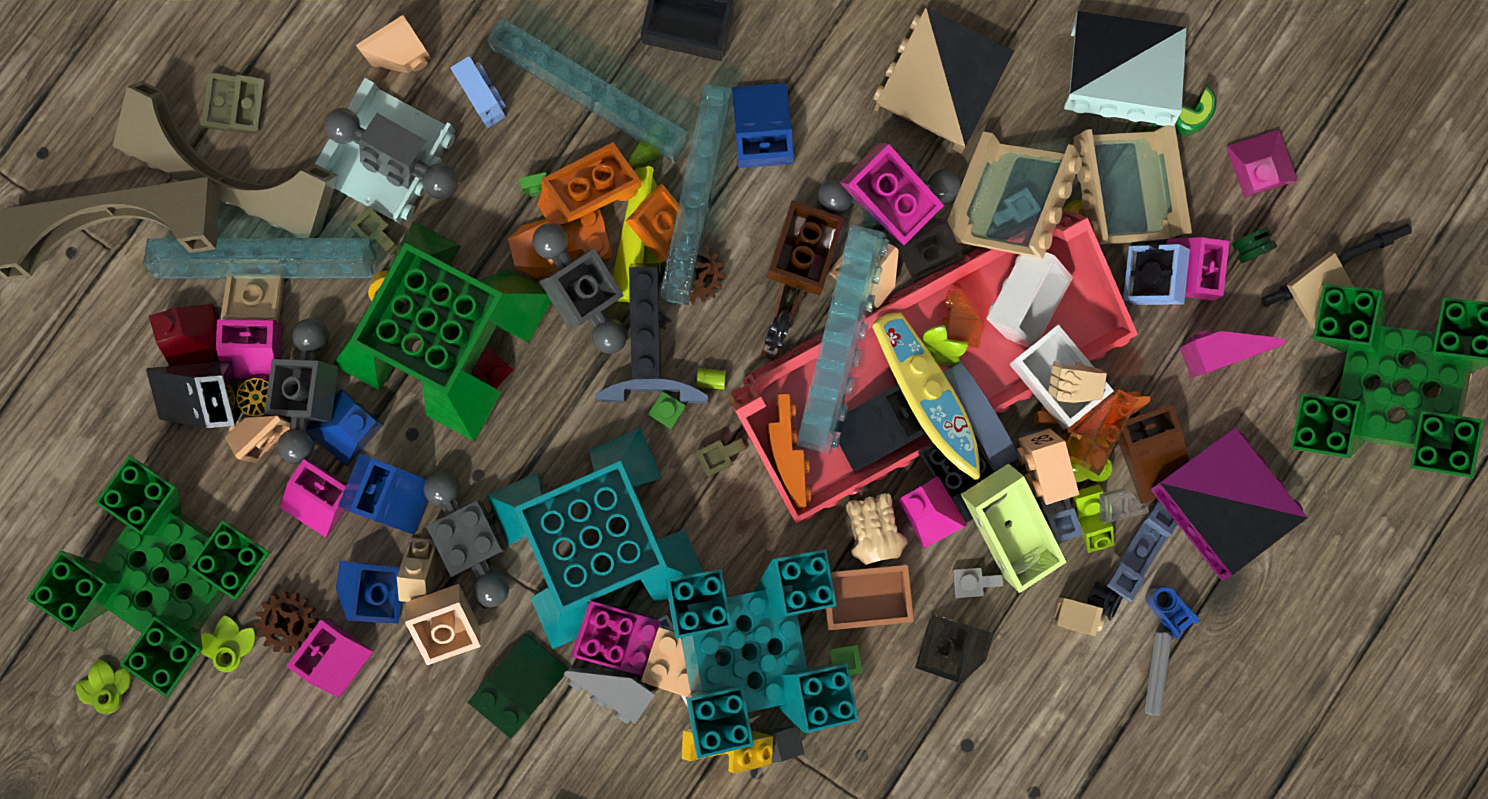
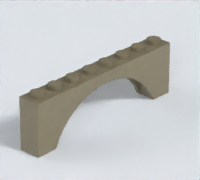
[113,81,338,241]
[0,177,220,280]

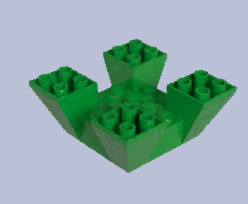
[332,221,552,442]
[1290,284,1488,479]
[26,455,270,698]

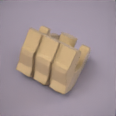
[1048,361,1107,403]

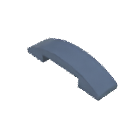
[943,362,1018,471]
[596,379,709,404]
[1021,428,1083,542]
[1107,500,1178,602]

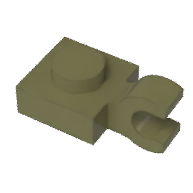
[350,206,398,255]
[696,438,747,477]

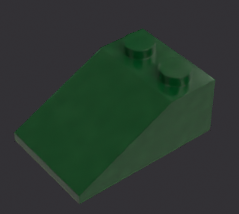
[467,634,569,739]

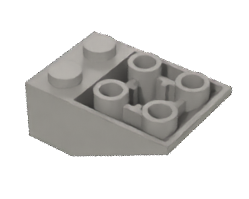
[564,667,658,724]

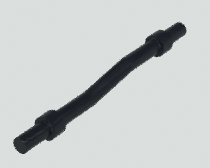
[1261,223,1412,307]

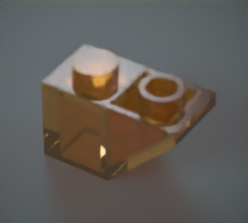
[941,283,984,348]

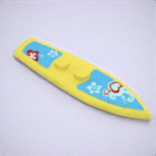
[872,312,980,480]

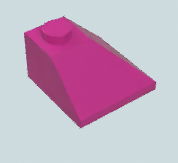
[1226,130,1297,198]
[895,476,967,548]

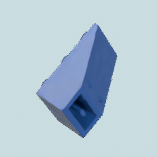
[732,83,794,168]
[338,454,428,535]

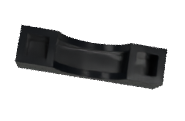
[629,263,661,379]

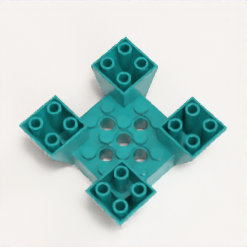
[487,428,703,650]
[665,549,858,759]

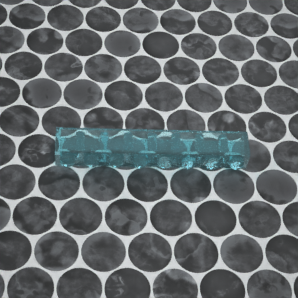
[487,17,689,163]
[661,84,732,306]
[796,224,889,454]
[143,238,376,279]

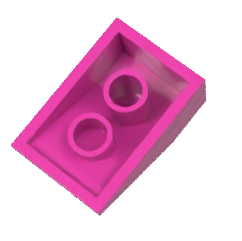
[839,143,944,245]
[1180,329,1286,378]

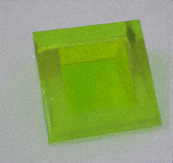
[628,140,661,170]

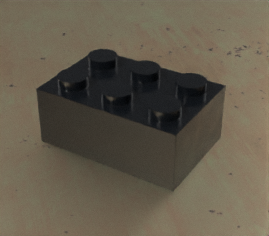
[641,0,734,62]

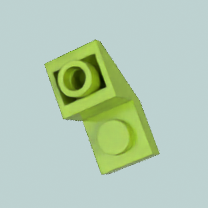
[1073,484,1115,553]

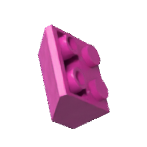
[1165,237,1230,301]
[216,320,283,380]
[280,459,347,538]
[286,618,374,698]

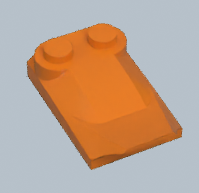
[537,142,642,225]
[508,208,614,280]

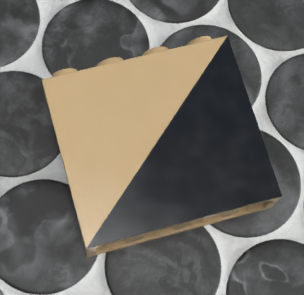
[873,7,1014,154]

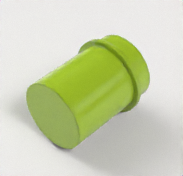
[697,367,726,390]

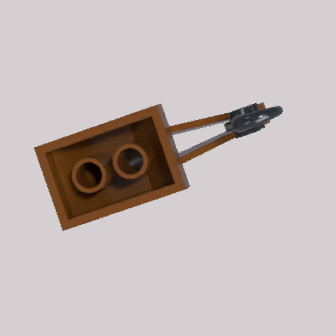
[761,200,845,360]

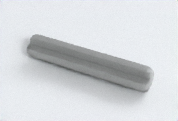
[1145,631,1172,716]

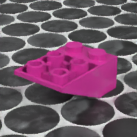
[571,600,661,676]

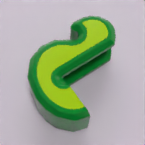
[1149,86,1217,136]

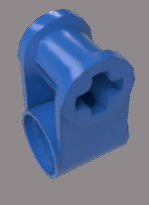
[1146,586,1199,640]

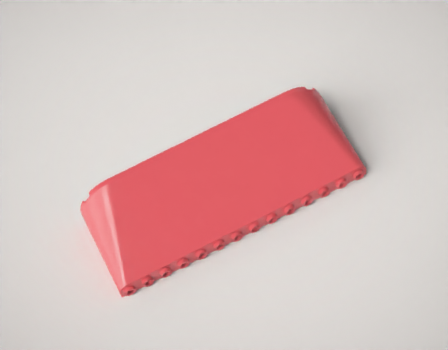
[729,212,1138,523]

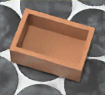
[825,565,914,630]

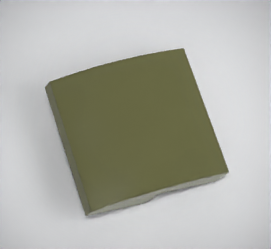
[201,72,265,133]

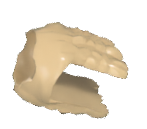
[846,493,907,565]

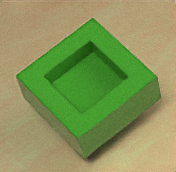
[519,172,548,197]
[648,391,686,430]
[829,644,862,675]

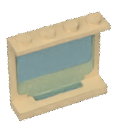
[1073,125,1192,245]
[944,132,1082,259]

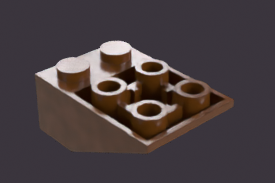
[1112,404,1189,504]

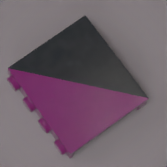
[1151,427,1308,581]

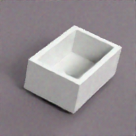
[986,252,1073,348]
[1009,325,1114,430]

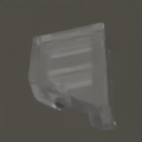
[1099,488,1149,523]

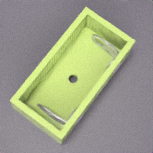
[961,463,1066,593]

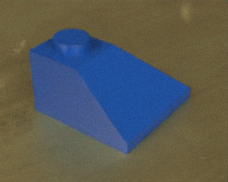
[306,389,384,466]
[336,561,402,624]

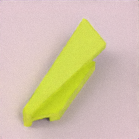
[612,166,660,302]

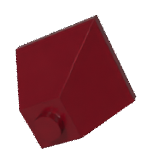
[149,304,219,366]

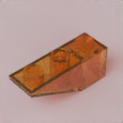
[1066,388,1138,476]

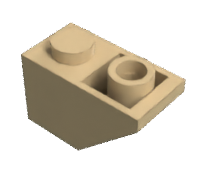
[397,537,437,602]
[1052,597,1105,636]

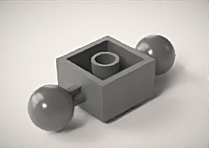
[324,108,458,199]
[817,158,962,224]
[532,223,627,354]
[264,318,338,464]
[423,471,509,607]

